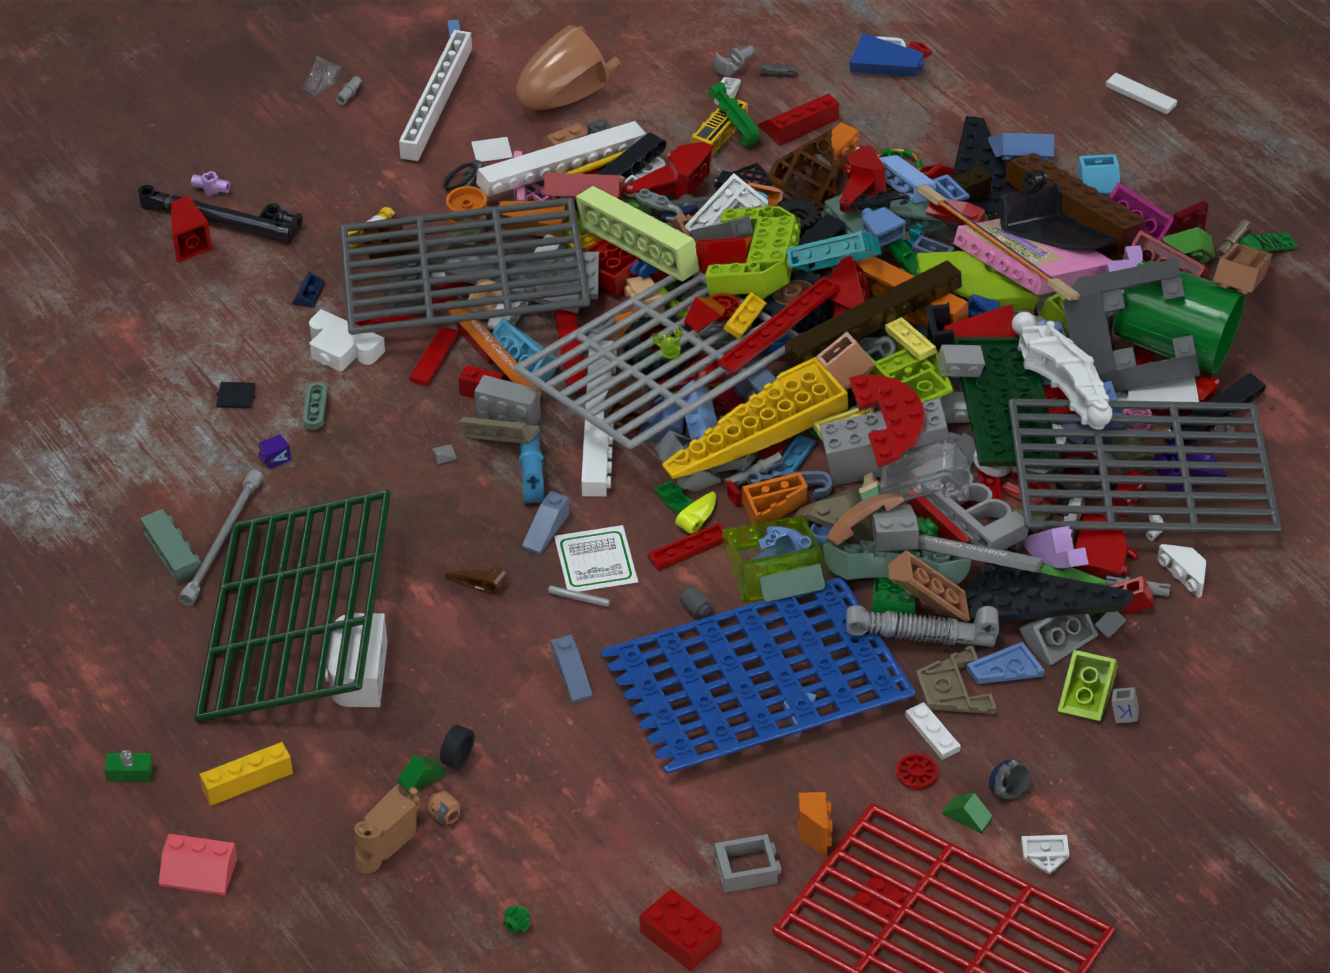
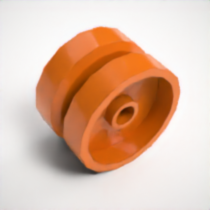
[446,186,488,225]

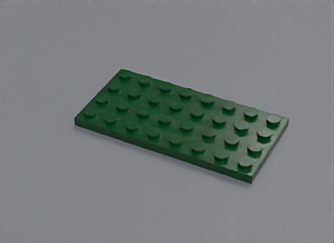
[954,337,1060,466]

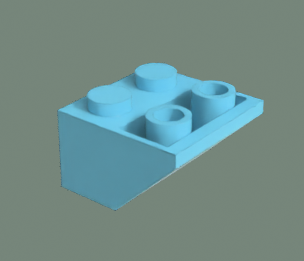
[1077,154,1120,196]

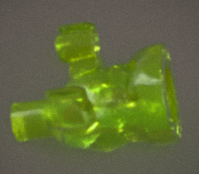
[652,328,683,359]

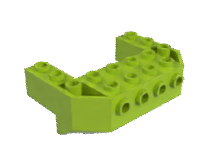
[705,206,801,300]

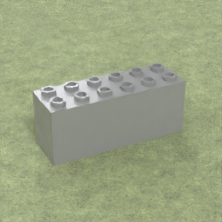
[820,398,952,487]

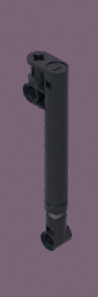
[138,185,303,244]

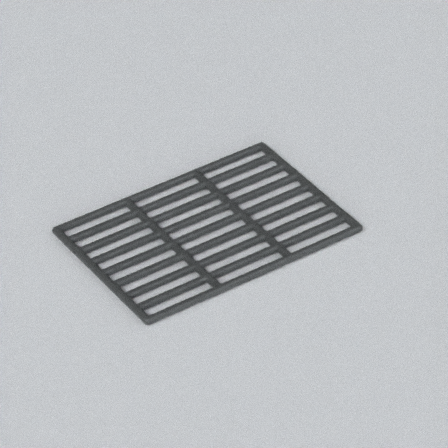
[340,198,590,335]
[1008,399,1282,533]

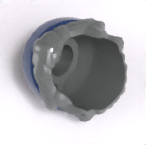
[989,760,1031,799]

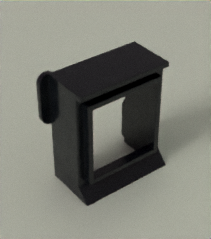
[926,302,954,354]

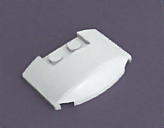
[685,173,768,234]

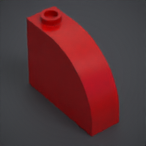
[695,236,752,275]
[1072,514,1128,580]

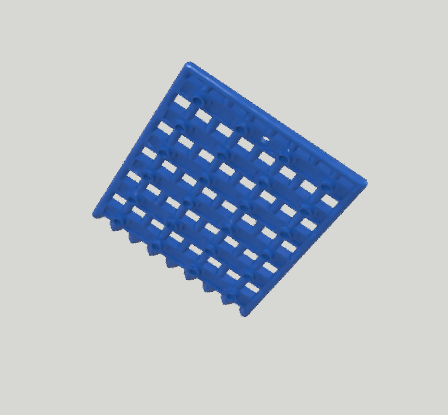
[600,577,916,774]

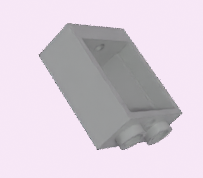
[714,834,781,893]

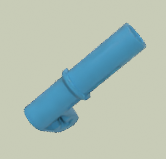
[519,432,544,504]

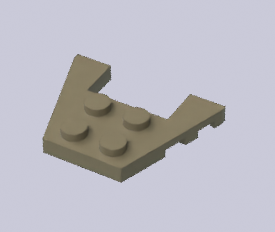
[916,645,997,714]

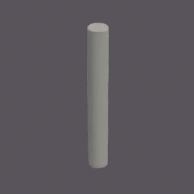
[548,585,611,608]

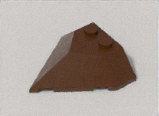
[767,129,839,211]

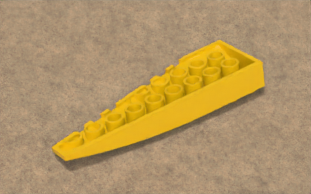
[662,357,848,479]

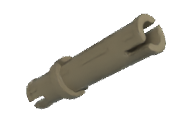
[1215,219,1251,259]

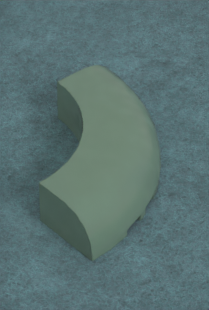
[823,540,971,585]

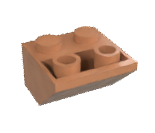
[816,332,876,391]

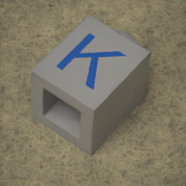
[1112,687,1139,723]

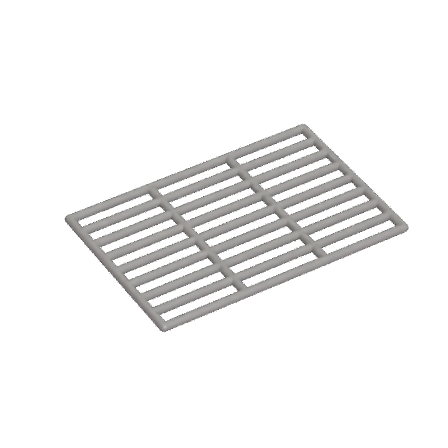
[514,271,800,449]

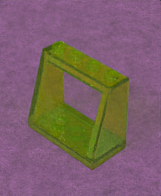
[722,515,824,602]

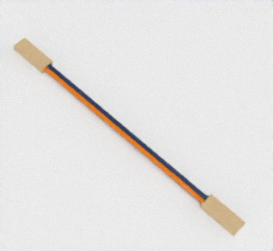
[916,185,1080,301]

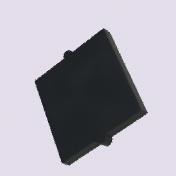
[216,382,255,408]

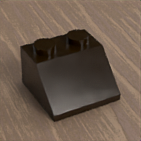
[952,166,992,203]

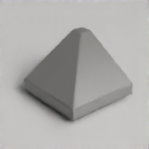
[432,444,457,464]

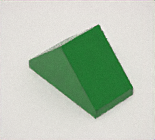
[397,754,447,794]
[942,793,993,834]

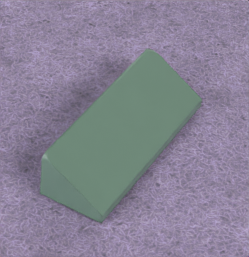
[759,564,825,602]

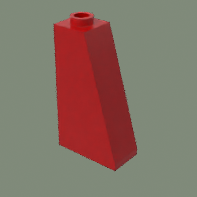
[942,305,1016,337]

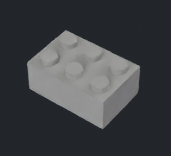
[475,375,541,426]

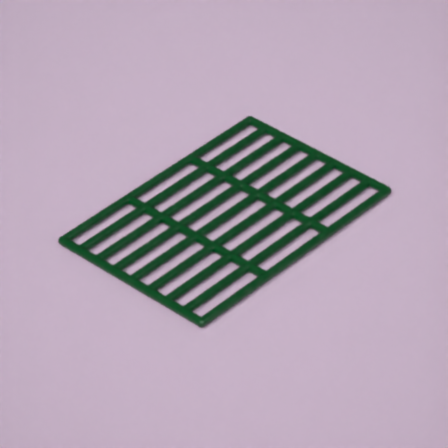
[194,490,391,722]

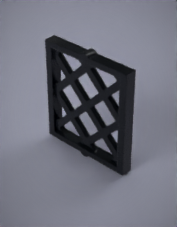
[733,163,773,186]

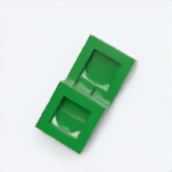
[654,480,695,516]

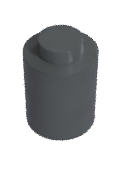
[680,586,712,619]

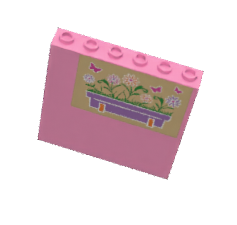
[953,219,1112,295]

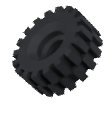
[776,196,821,238]

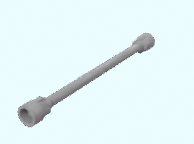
[178,469,264,606]

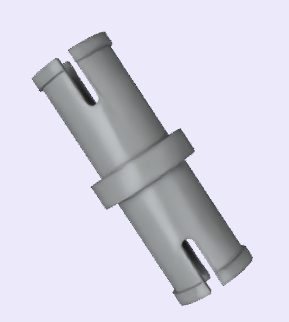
[335,76,362,105]

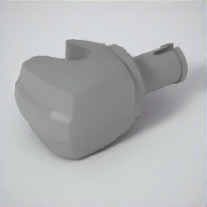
[712,45,755,77]

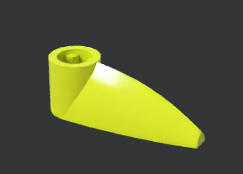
[675,491,717,534]

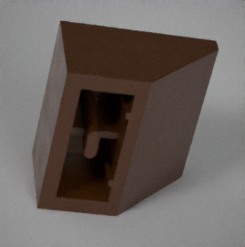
[604,382,655,436]

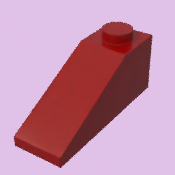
[925,199,985,227]
[1110,576,1154,613]

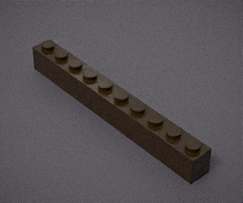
[784,260,962,366]

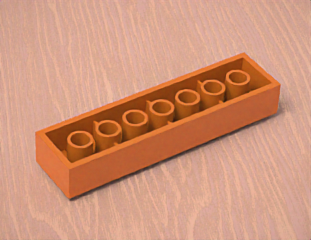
[832,257,968,330]

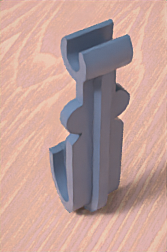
[747,471,833,500]

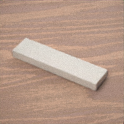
[1105,73,1177,114]

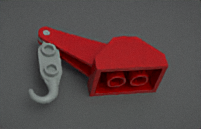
[623,142,713,222]
[829,255,896,356]

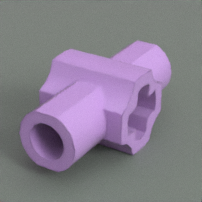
[191,171,230,196]

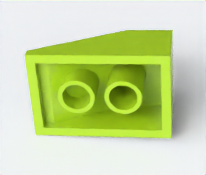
[1058,650,1118,722]

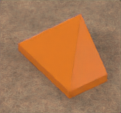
[748,182,784,206]

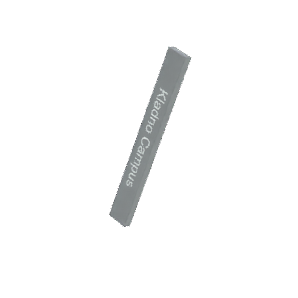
[918,534,1043,572]

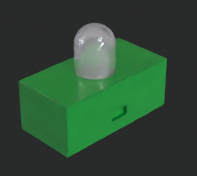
[104,750,153,782]

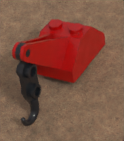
[839,145,910,212]

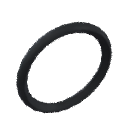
[443,163,477,191]

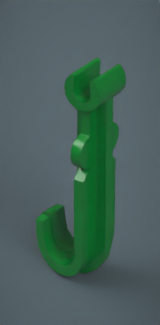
[708,82,760,148]

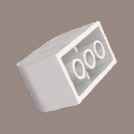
[325,613,388,707]

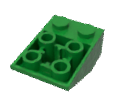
[872,578,916,618]

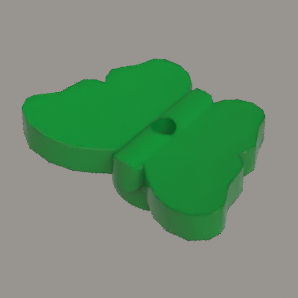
[917,516,939,538]

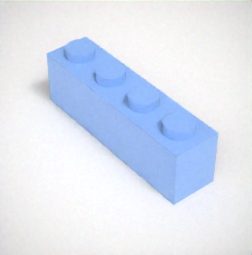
[879,155,936,203]
[679,380,717,441]

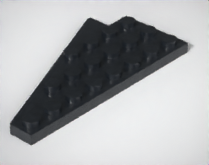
[952,116,1014,221]
[964,563,1134,623]

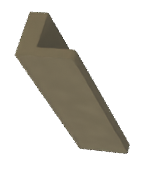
[459,417,540,444]

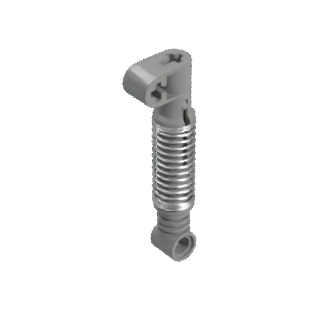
[846,606,999,647]

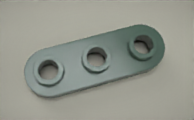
[303,382,327,430]

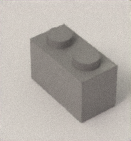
[937,345,985,377]

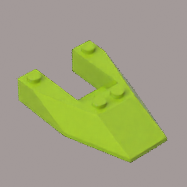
[865,320,953,402]

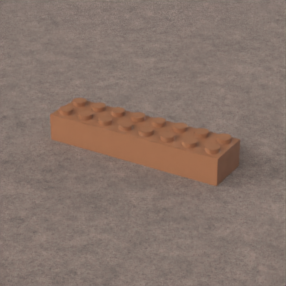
[1213,243,1272,294]

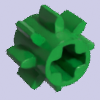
[503,905,531,934]

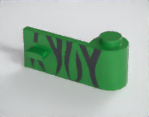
[1239,232,1299,252]

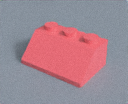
[159,834,237,896]

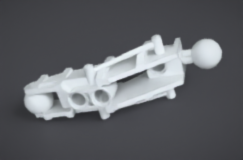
[1012,312,1112,430]

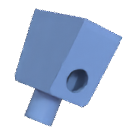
[861,207,906,247]

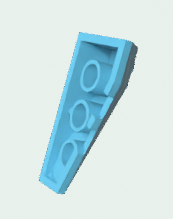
[492,317,557,381]

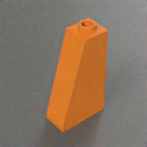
[499,201,568,237]

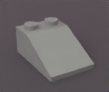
[870,505,919,551]

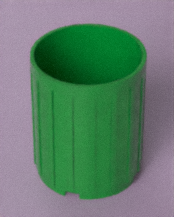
[1114,261,1245,374]

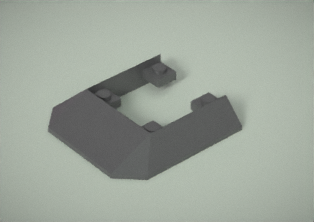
[1063,258,1200,392]

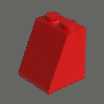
[171,196,212,263]

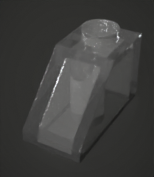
[302,56,342,96]

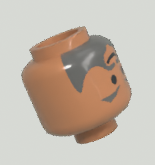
[427,791,460,825]

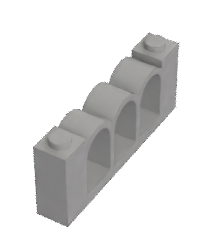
[909,453,1028,550]

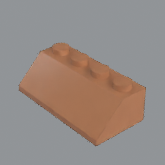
[888,550,970,622]

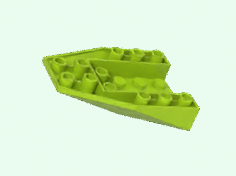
[916,251,1040,314]

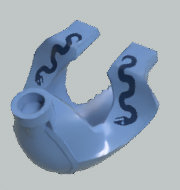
[753,527,811,573]

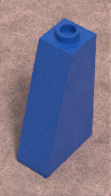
[850,33,925,76]

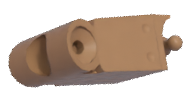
[354,784,421,874]

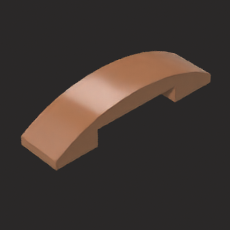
[827,493,904,545]

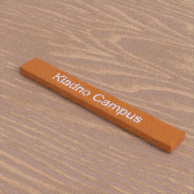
[447,301,543,396]

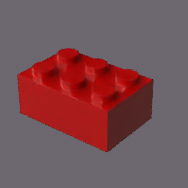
[639,888,722,971]

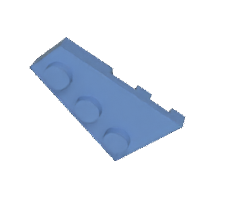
[966,642,1045,684]

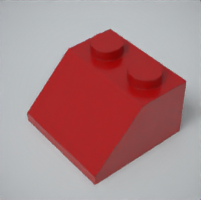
[458,365,510,399]

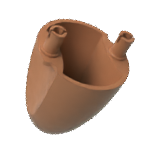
[516,25,621,110]

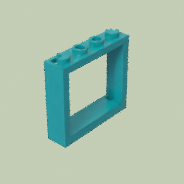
[786,231,881,272]

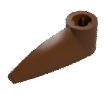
[445,567,508,595]

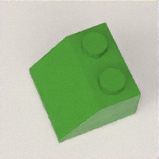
[1162,227,1215,263]

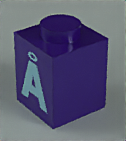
[258,434,291,469]

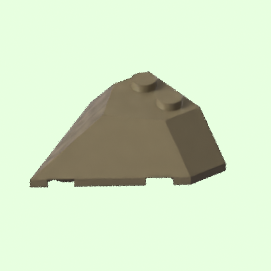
[790,483,873,544]

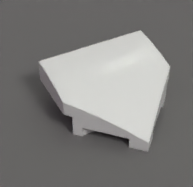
[1021,835,1069,874]

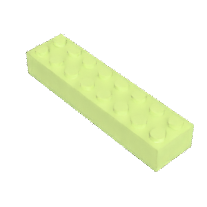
[576,186,699,281]

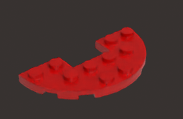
[849,375,925,468]

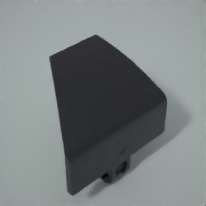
[1000,170,1118,250]

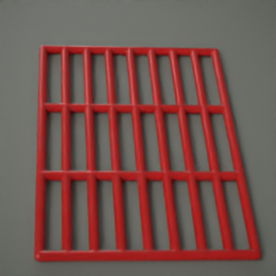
[772,803,1115,973]

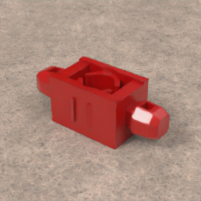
[1183,377,1220,415]

